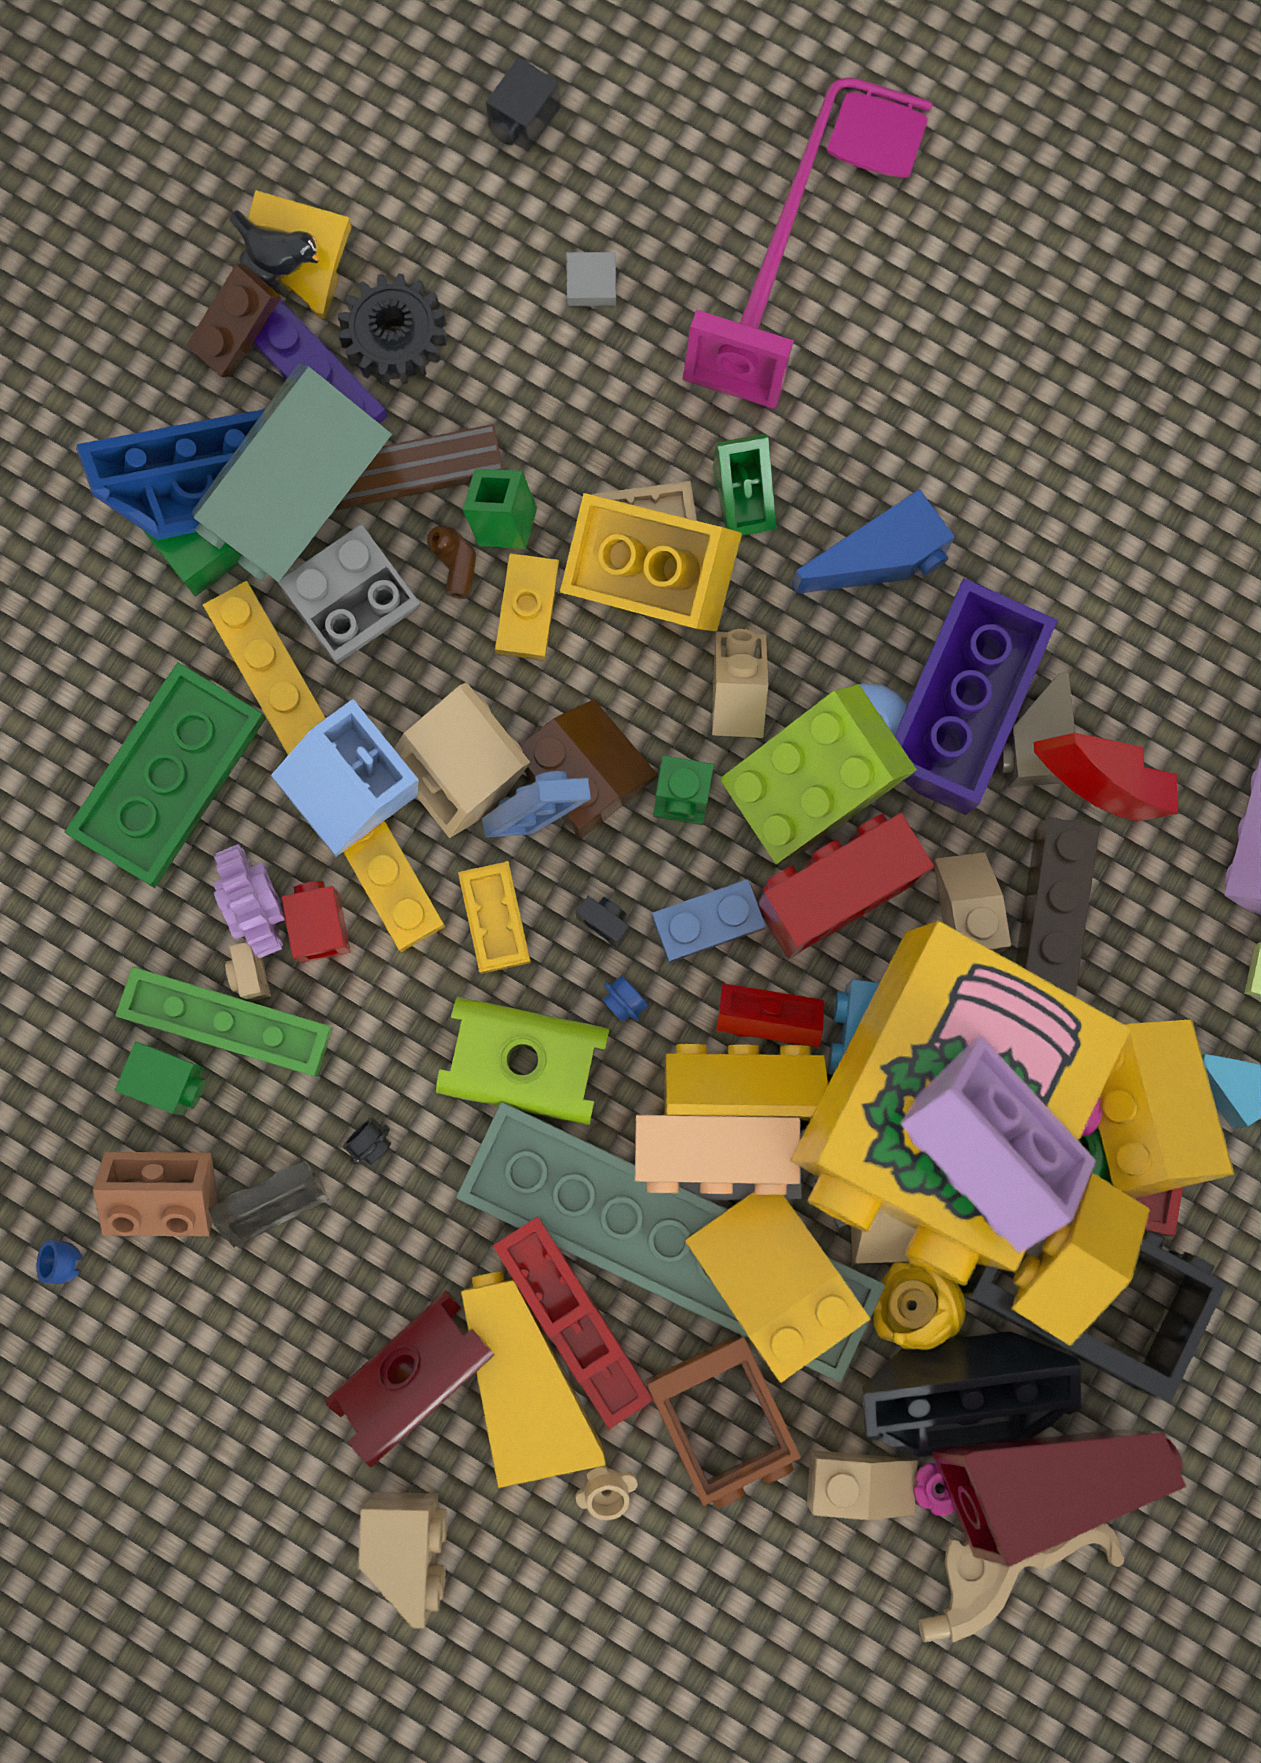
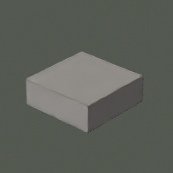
[567,252,616,306]

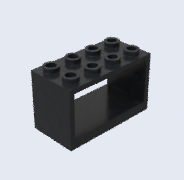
[957,1229,1228,1404]

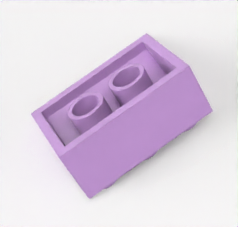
[901,1035,1096,1253]

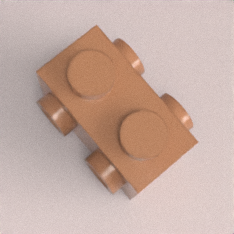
[93,1152,218,1237]

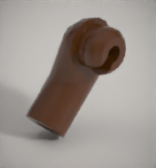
[427,525,476,599]

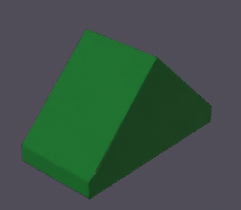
[713,434,777,536]
[143,530,242,597]

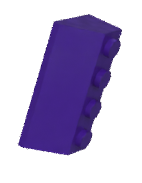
[894,578,1058,815]

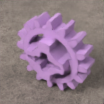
[213,844,285,958]

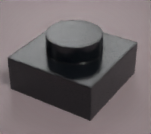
[576,895,630,949]

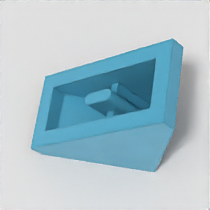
[1202,1054,1261,1128]

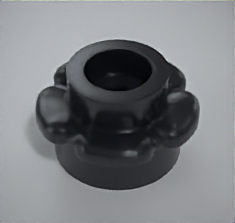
[343,1117,391,1165]

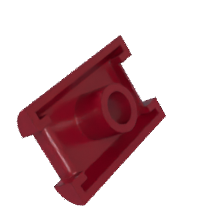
[325,1290,495,1468]

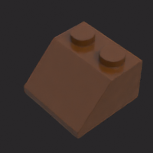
[520,699,658,840]

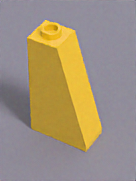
[461,1271,606,1488]

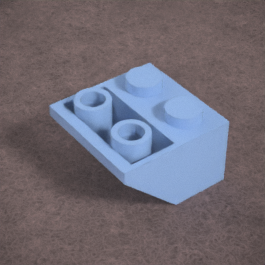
[271,699,419,857]

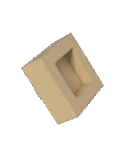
[225,942,271,1001]

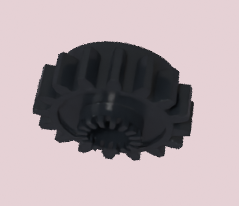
[338,273,447,385]

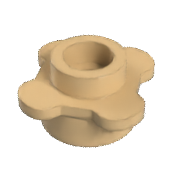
[576,1465,637,1520]

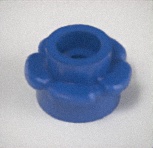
[602,975,650,1022]

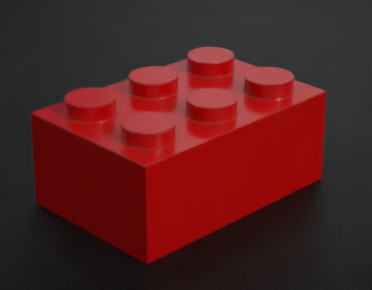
[758,813,934,959]

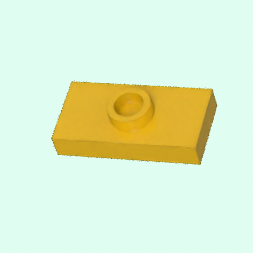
[495,553,560,661]
[458,861,531,974]

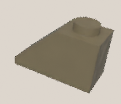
[998,673,1075,787]

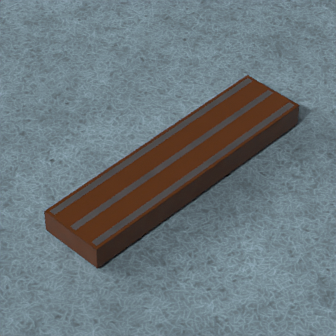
[335,424,504,510]

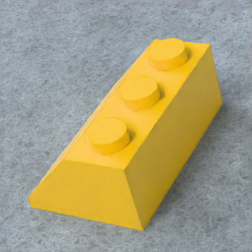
[1098,1020,1235,1199]
[664,1044,828,1121]

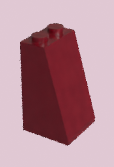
[932,1429,1187,1567]

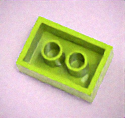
[720,684,917,864]

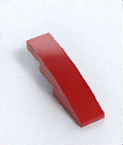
[493,1217,654,1430]

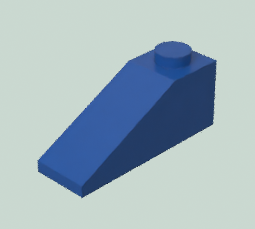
[791,489,955,594]

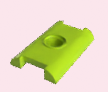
[436,997,610,1126]

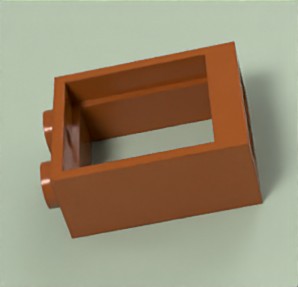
[646,1334,801,1508]

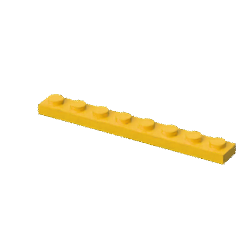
[203,581,445,952]

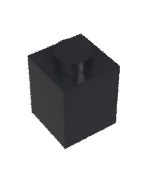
[486,57,560,152]

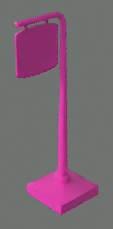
[683,77,932,409]

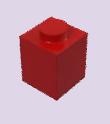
[281,881,351,963]

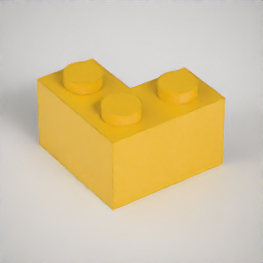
[1012,1173,1150,1346]

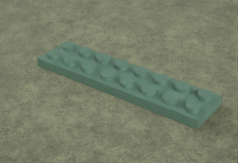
[456,1102,885,1383]

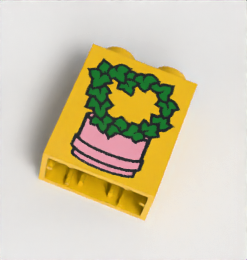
[790,921,1131,1285]

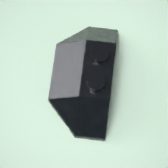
[862,1331,1081,1457]

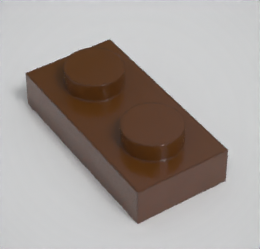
[186,264,282,377]

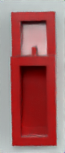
[1034,733,1178,822]

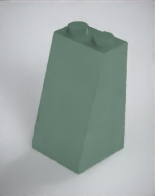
[191,363,392,582]

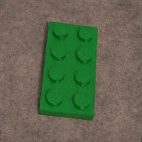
[64,662,266,888]

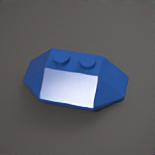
[76,409,265,540]

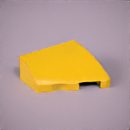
[245,190,352,319]

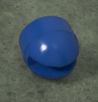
[36,1240,83,1284]

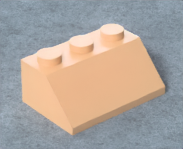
[635,1115,800,1195]

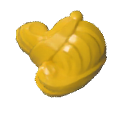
[872,1258,966,1350]

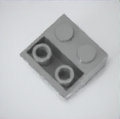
[278,524,421,664]

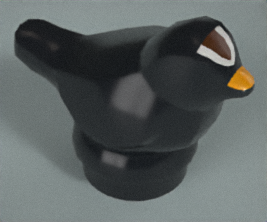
[230,210,319,289]

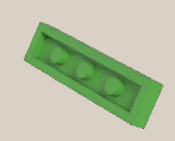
[115,967,333,1077]

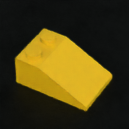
[560,493,742,632]
[685,1191,870,1383]

